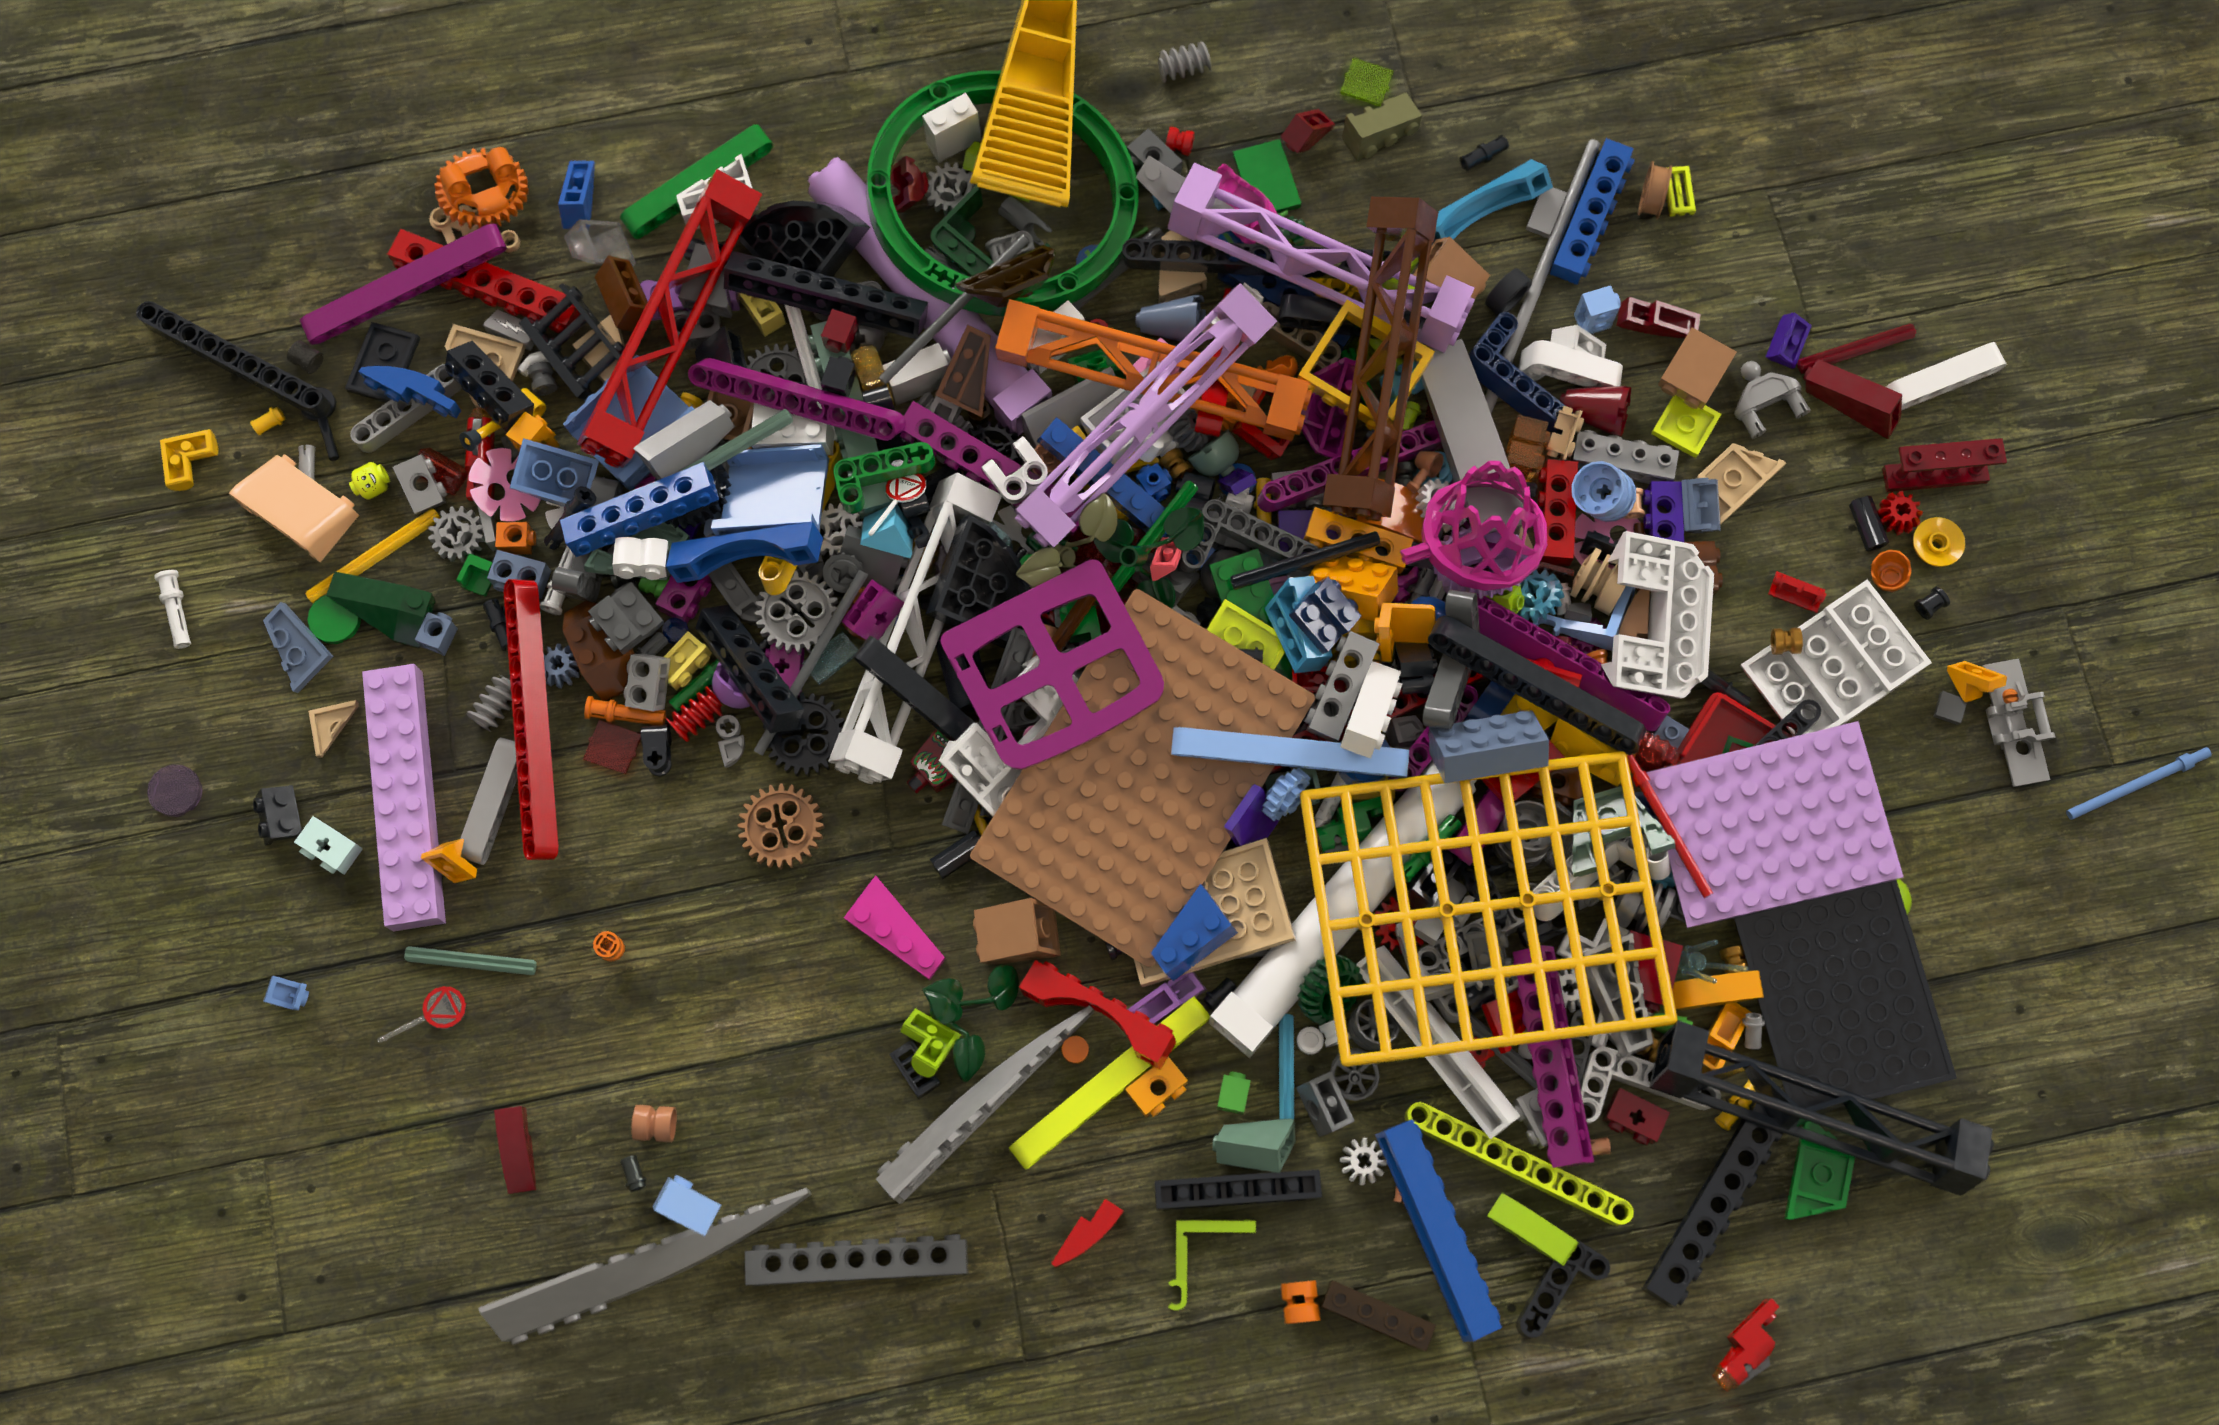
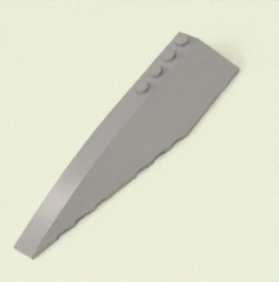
[479,1188,811,1345]

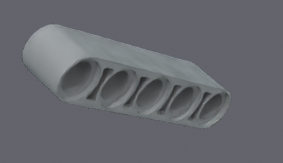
[350,364,462,453]
[460,737,518,865]

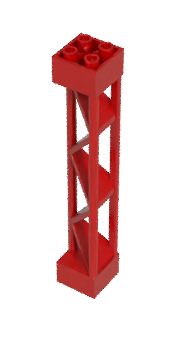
[577,169,762,468]

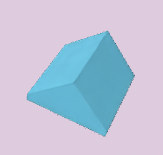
[860,505,913,559]

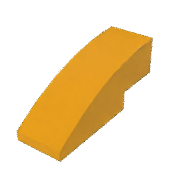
[1673,970,1764,1010]
[1701,1002,1752,1073]

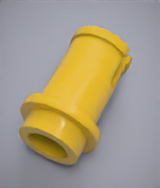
[250,407,286,436]

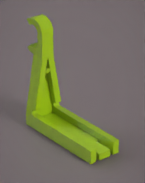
[1168,1219,1256,1310]

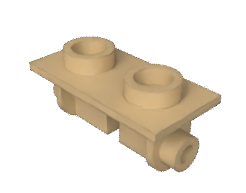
[1546,406,1584,460]

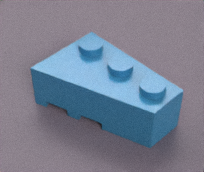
[1264,576,1332,673]

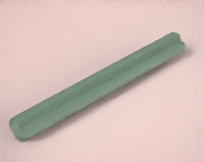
[678,409,793,472]
[404,946,537,975]

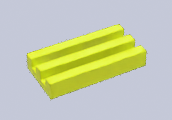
[1666,166,1696,217]

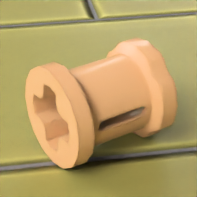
[1623,488,1645,519]

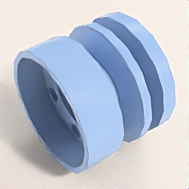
[1572,461,1636,522]

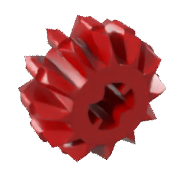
[1877,491,1923,536]

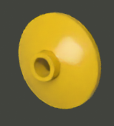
[1913,517,1965,567]

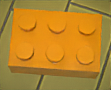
[1308,556,1398,622]

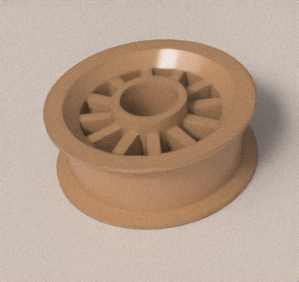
[1638,161,1672,220]

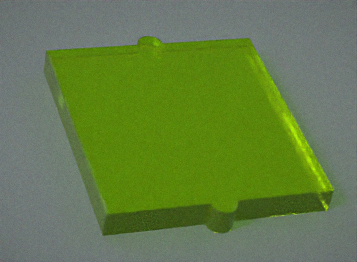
[1340,57,1394,107]

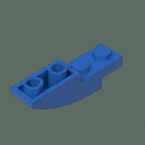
[359,366,462,419]

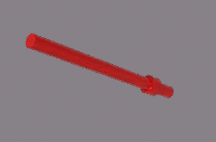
[1627,755,1713,898]

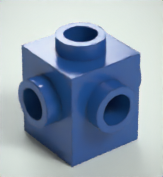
[1136,463,1173,502]

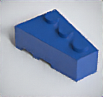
[1151,884,1238,981]

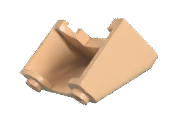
[228,454,359,562]

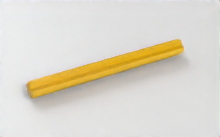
[306,508,440,603]

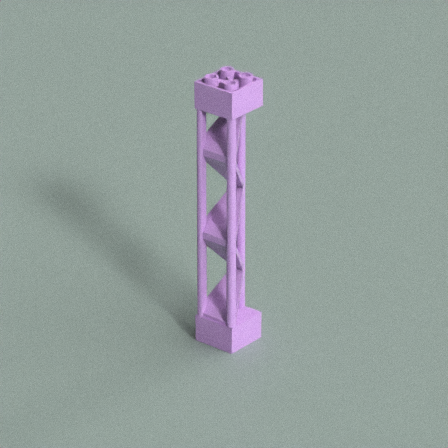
[1167,162,1475,353]

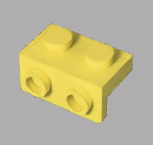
[664,632,712,691]

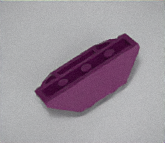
[1301,357,1356,459]

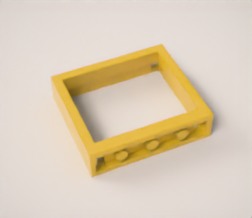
[1298,299,1435,430]

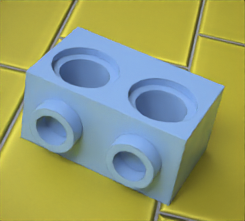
[1574,285,1621,334]

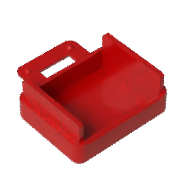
[1672,692,1794,765]

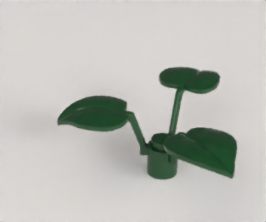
[1093,507,1204,609]
[922,965,1019,1082]

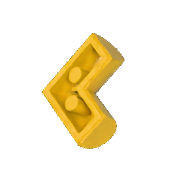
[160,429,218,491]

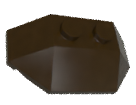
[955,245,1056,308]

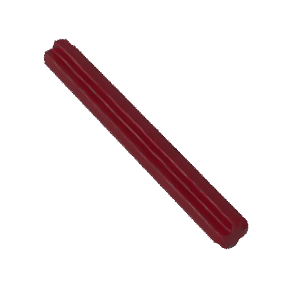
[1797,323,1916,373]

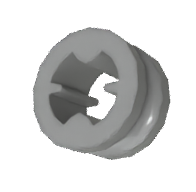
[716,715,741,740]

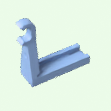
[1533,586,1635,651]

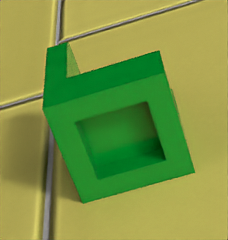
[456,553,493,597]

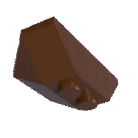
[562,601,634,701]

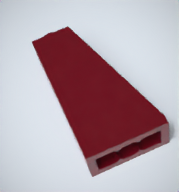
[1803,359,1902,439]

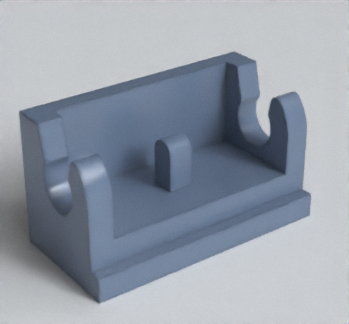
[1682,478,1721,534]

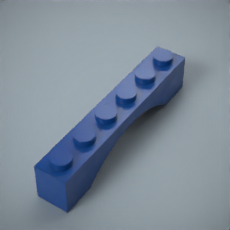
[666,521,823,583]

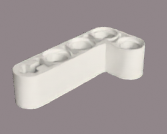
[1519,340,1623,388]

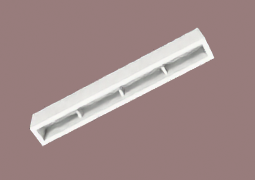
[1357,945,1520,1139]

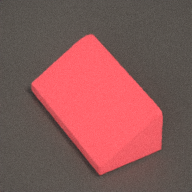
[1150,537,1183,581]

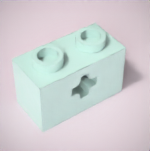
[294,816,363,875]

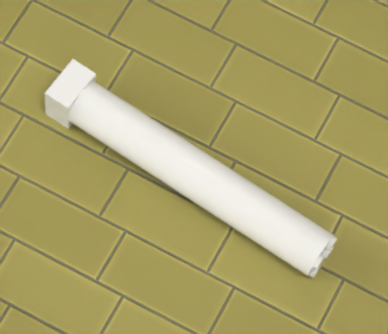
[1209,760,1477,1058]

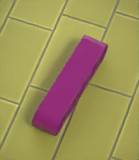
[1388,685,1478,792]
[1447,788,1505,866]

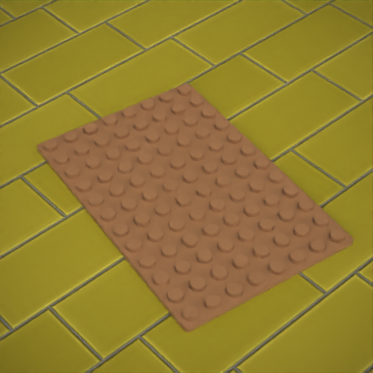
[970,589,1315,967]

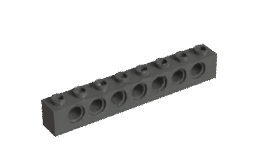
[745,1235,968,1286]

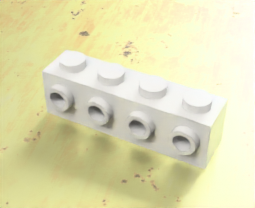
[1340,661,1402,759]

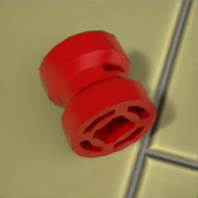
[1166,126,1195,156]

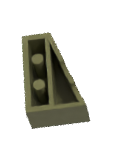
[1342,93,1422,161]

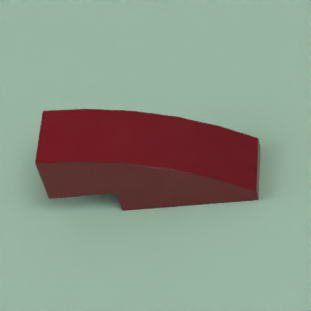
[1617,297,1701,338]
[494,1106,536,1194]

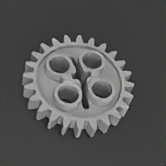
[755,571,839,655]

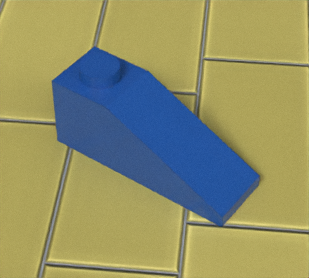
[558,161,595,230]

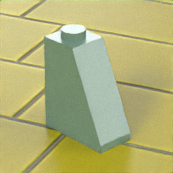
[1213,1118,1296,1173]

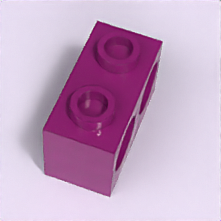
[655,574,712,625]

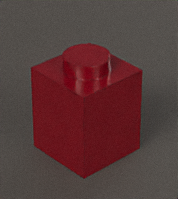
[821,309,858,354]

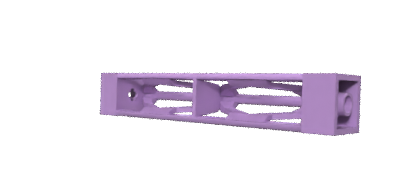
[1014,283,1277,548]

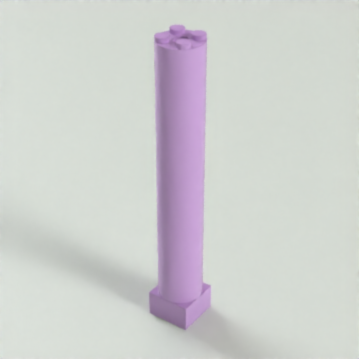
[808,157,1052,436]

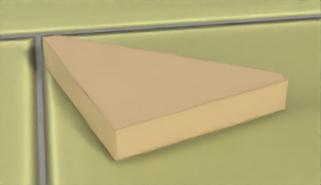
[309,700,359,758]

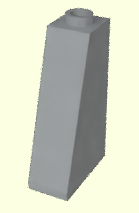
[633,400,735,480]

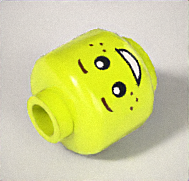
[349,462,390,500]

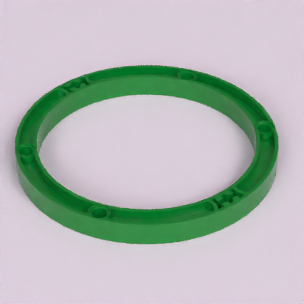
[866,71,1139,317]

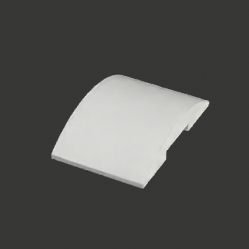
[1740,580,1932,736]

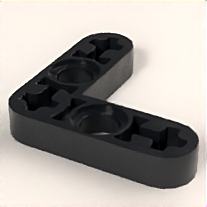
[1460,840,1527,926]

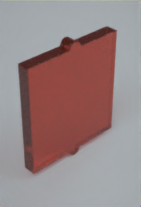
[583,720,641,775]

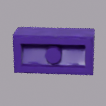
[1766,312,1812,369]

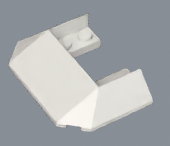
[1601,531,1714,699]
[939,655,1078,817]

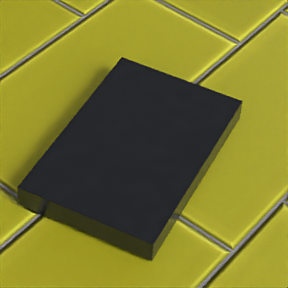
[345,322,421,403]

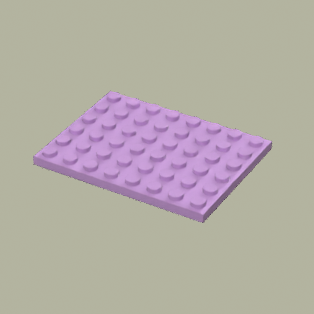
[1647,721,1903,928]

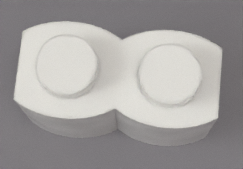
[612,537,669,580]

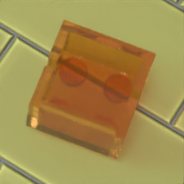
[1505,415,1551,482]

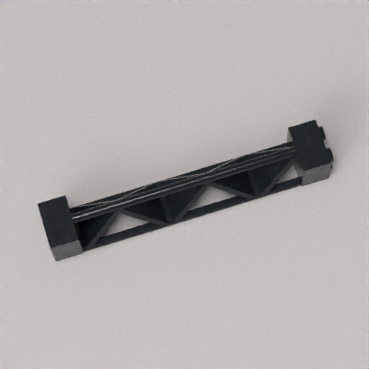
[1649,1020,1994,1196]

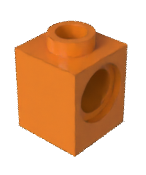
[495,522,536,555]

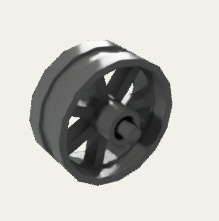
[1348,999,1400,1051]
[1330,1048,1380,1101]

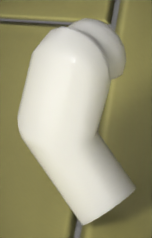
[517,351,549,377]

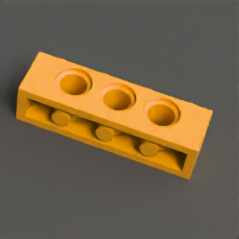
[1303,507,1414,574]

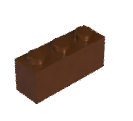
[594,255,648,331]

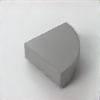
[718,735,745,768]

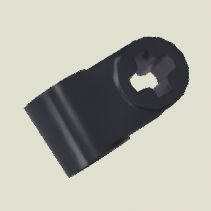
[641,724,672,777]

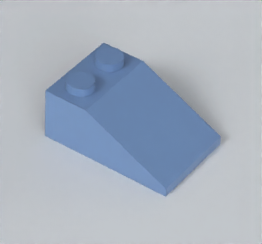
[510,438,599,507]

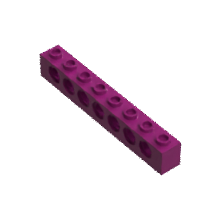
[900,401,1084,537]
[1513,945,1594,1168]

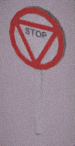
[377,986,466,1043]

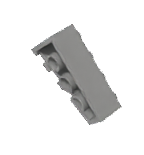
[1136,156,1234,241]

